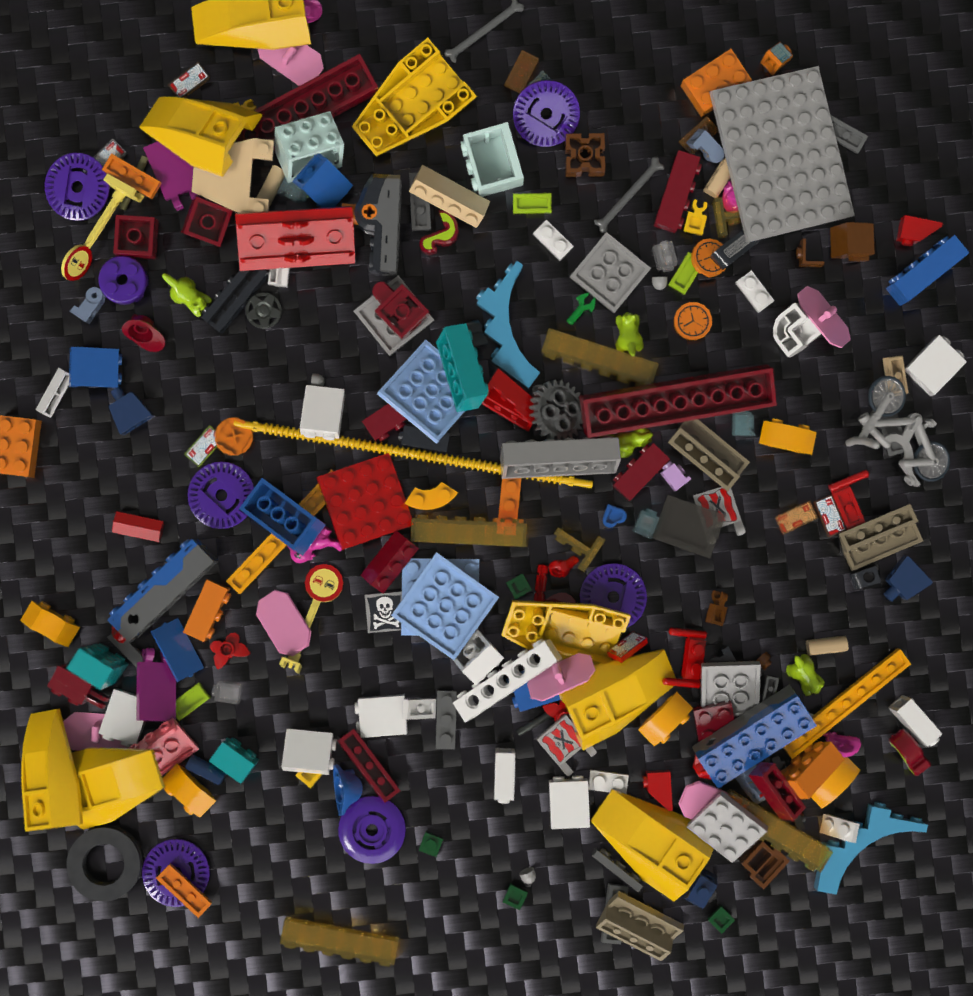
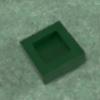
[506,573,532,599]
[419,831,443,857]
[502,883,528,910]
[707,905,735,934]

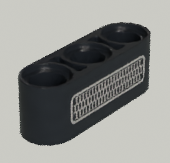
[710,230,762,270]

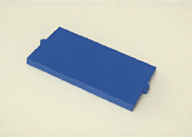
[151,618,204,682]

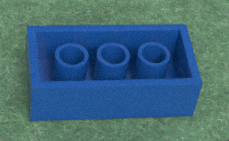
[886,235,969,306]
[239,478,326,556]

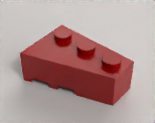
[482,368,535,431]

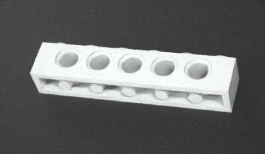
[453,639,562,722]

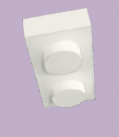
[533,220,574,261]
[735,270,774,313]
[402,698,436,720]
[588,770,629,794]
[820,814,860,843]

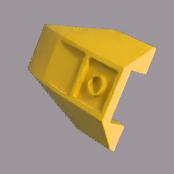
[191,0,311,50]
[352,38,477,157]
[140,97,262,177]
[501,601,631,665]
[559,649,676,750]
[21,709,83,832]
[72,747,165,829]
[590,789,714,901]

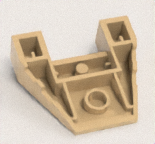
[192,138,274,213]

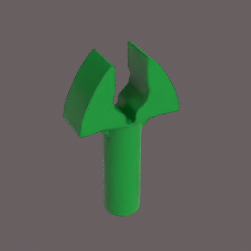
[567,293,595,325]

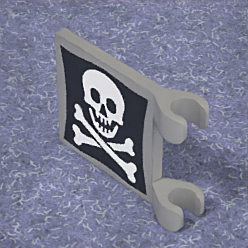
[365,592,402,633]

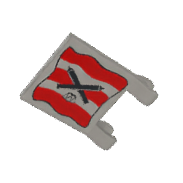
[693,487,745,545]
[536,714,597,776]

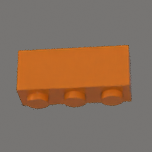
[183,579,231,642]

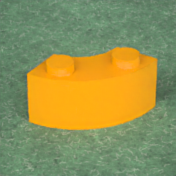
[759,419,817,455]
[405,482,458,510]
[20,601,80,647]
[638,692,693,746]
[811,757,860,808]
[162,764,216,817]

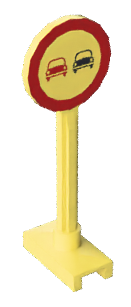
[61,173,144,281]
[279,564,343,674]

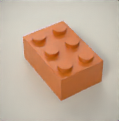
[681,49,752,117]
[0,415,42,478]
[780,741,845,799]

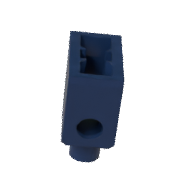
[109,387,155,435]
[884,555,933,602]
[681,868,718,908]

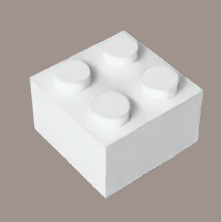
[453,629,504,685]

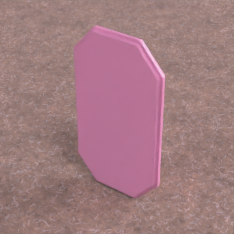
[258,45,324,86]
[797,286,851,348]
[256,590,312,656]
[527,653,595,701]
[63,712,128,751]
[678,781,747,819]

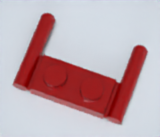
[828,470,869,530]
[662,628,707,688]

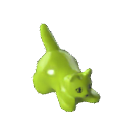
[162,273,212,317]
[615,312,644,357]
[599,428,653,458]
[786,654,825,696]

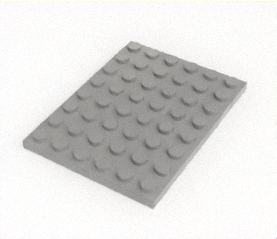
[709,66,855,243]

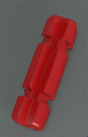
[534,564,548,602]

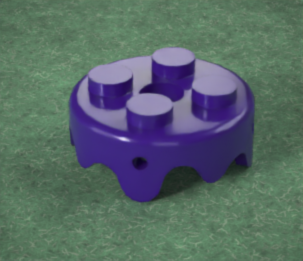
[98,256,149,305]

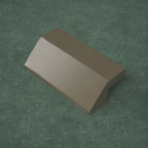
[668,419,750,492]
[839,504,923,571]
[596,891,684,961]

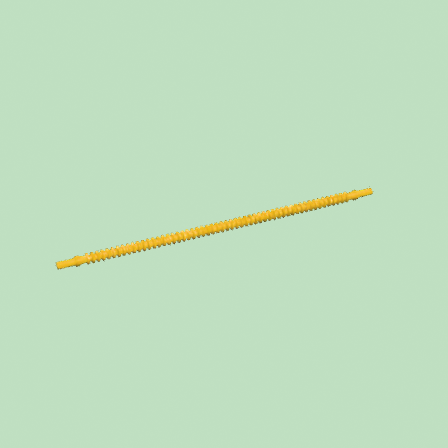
[233,420,593,488]

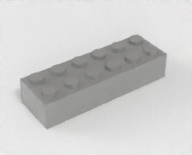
[500,436,621,479]

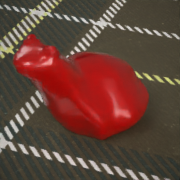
[549,555,579,578]

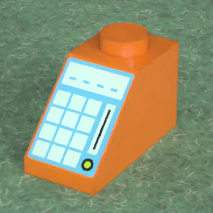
[760,42,793,76]

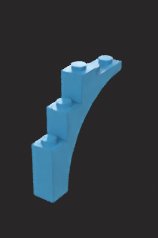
[476,261,540,389]
[814,802,928,894]

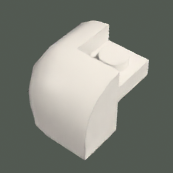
[773,303,821,357]

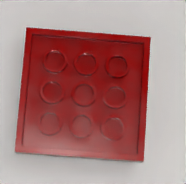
[316,453,414,550]

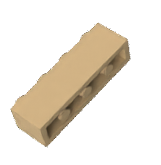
[409,165,490,228]

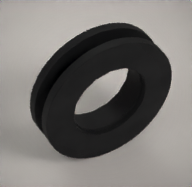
[67,825,143,901]

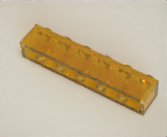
[541,328,659,386]
[411,515,529,547]
[727,789,833,872]
[280,917,399,967]

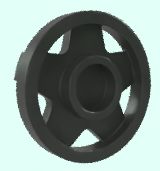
[246,293,282,329]

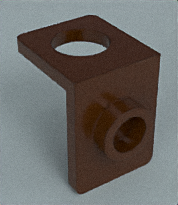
[796,238,824,267]

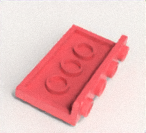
[128,718,199,775]

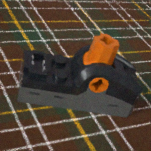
[342,174,402,276]

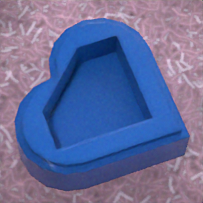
[602,504,627,528]

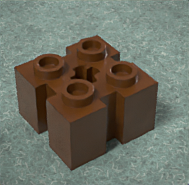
[565,133,605,177]

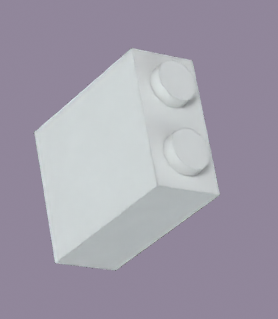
[905,335,967,396]
[300,385,345,440]
[99,688,146,747]
[355,694,408,738]
[888,695,942,747]
[282,729,337,775]
[494,748,515,803]
[549,775,590,829]

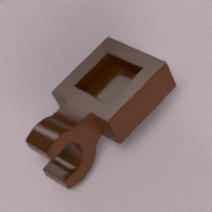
[705,590,728,626]

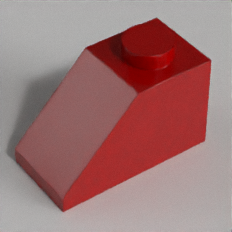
[896,215,943,246]
[643,770,673,811]

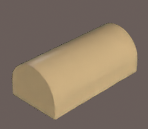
[703,158,730,198]
[257,165,285,207]
[882,356,909,397]
[806,636,849,656]

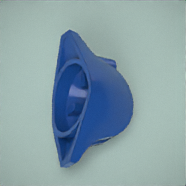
[333,764,363,816]

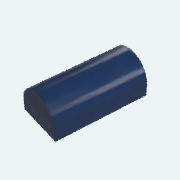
[185,754,226,785]

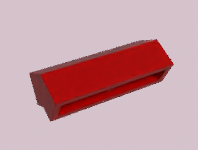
[112,511,164,542]

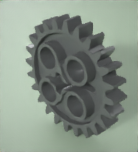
[529,380,583,441]

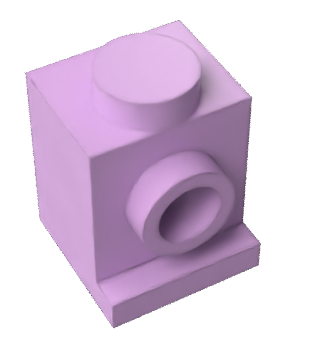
[660,461,691,491]

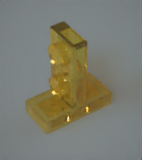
[712,197,741,239]
[554,528,605,572]

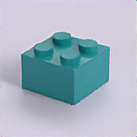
[209,738,259,784]

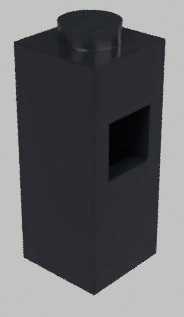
[398,425,450,453]

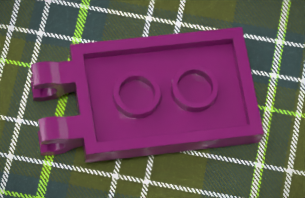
[143,141,201,211]
[136,648,176,721]

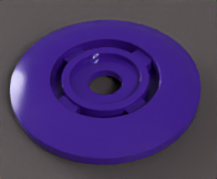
[513,80,580,147]
[45,153,110,221]
[188,462,254,529]
[580,564,647,627]
[338,796,406,864]
[142,839,210,907]

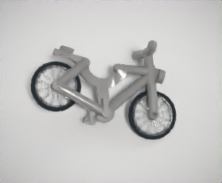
[845,376,950,487]

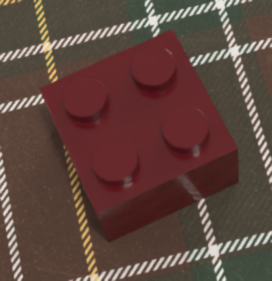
[181,196,233,247]
[113,215,159,259]

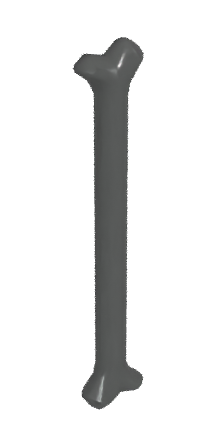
[444,0,524,63]
[594,157,665,233]

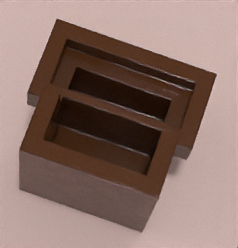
[830,222,875,262]
[737,838,790,889]

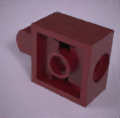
[372,282,430,341]
[47,663,110,709]

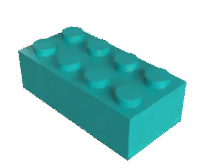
[436,323,489,412]
[67,643,129,690]

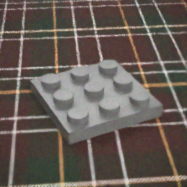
[570,232,651,313]
[354,275,434,356]
[701,661,761,716]
[686,791,768,863]

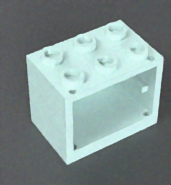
[275,111,344,183]
[461,122,524,197]

